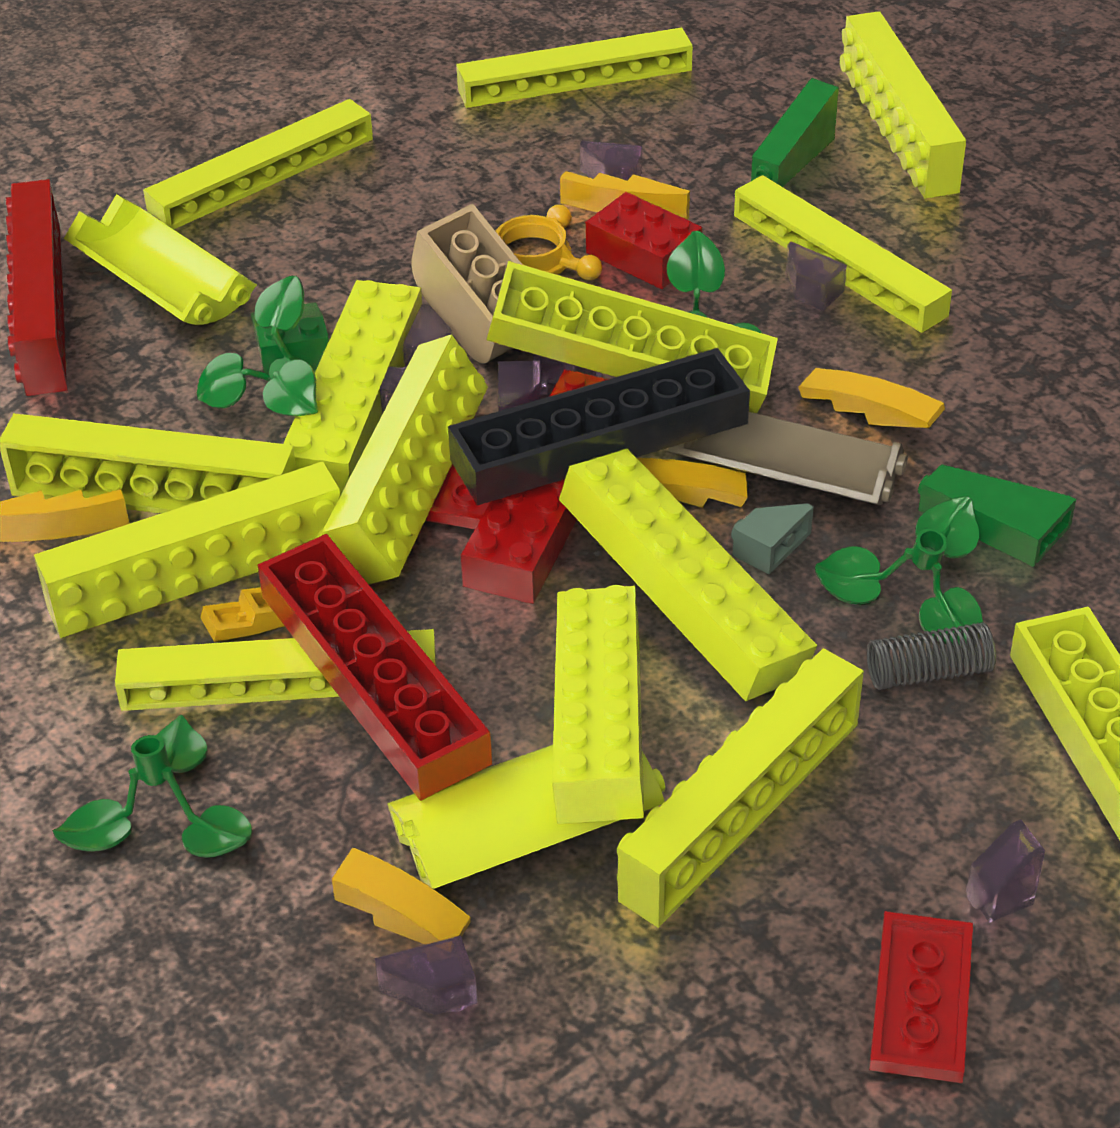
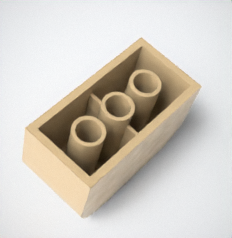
[411,203,522,363]

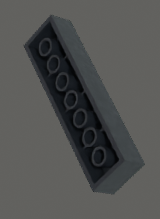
[448,348,750,506]

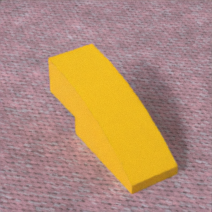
[332,847,471,954]

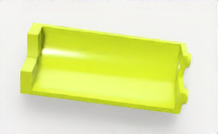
[63,194,257,325]
[387,745,665,889]

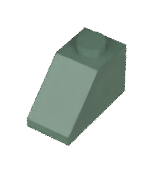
[731,503,814,574]

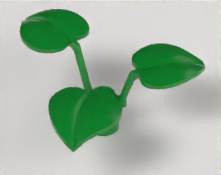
[667,230,773,369]
[197,275,318,416]
[815,497,983,646]
[52,715,253,858]

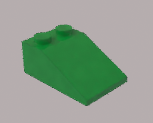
[251,302,329,374]

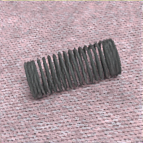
[867,622,996,690]

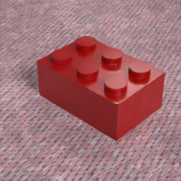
[585,192,703,289]

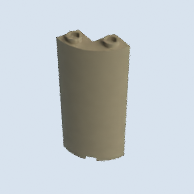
[668,412,908,505]

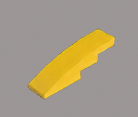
[560,171,690,219]
[798,368,945,428]
[637,458,748,508]
[0,489,129,542]
[200,587,284,642]

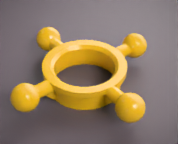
[495,204,602,281]

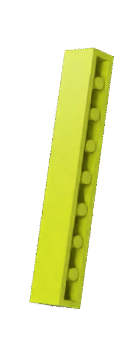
[456,27,693,108]
[143,99,373,229]
[734,175,952,333]
[115,629,437,711]

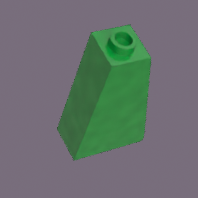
[751,78,839,187]
[917,464,1076,567]

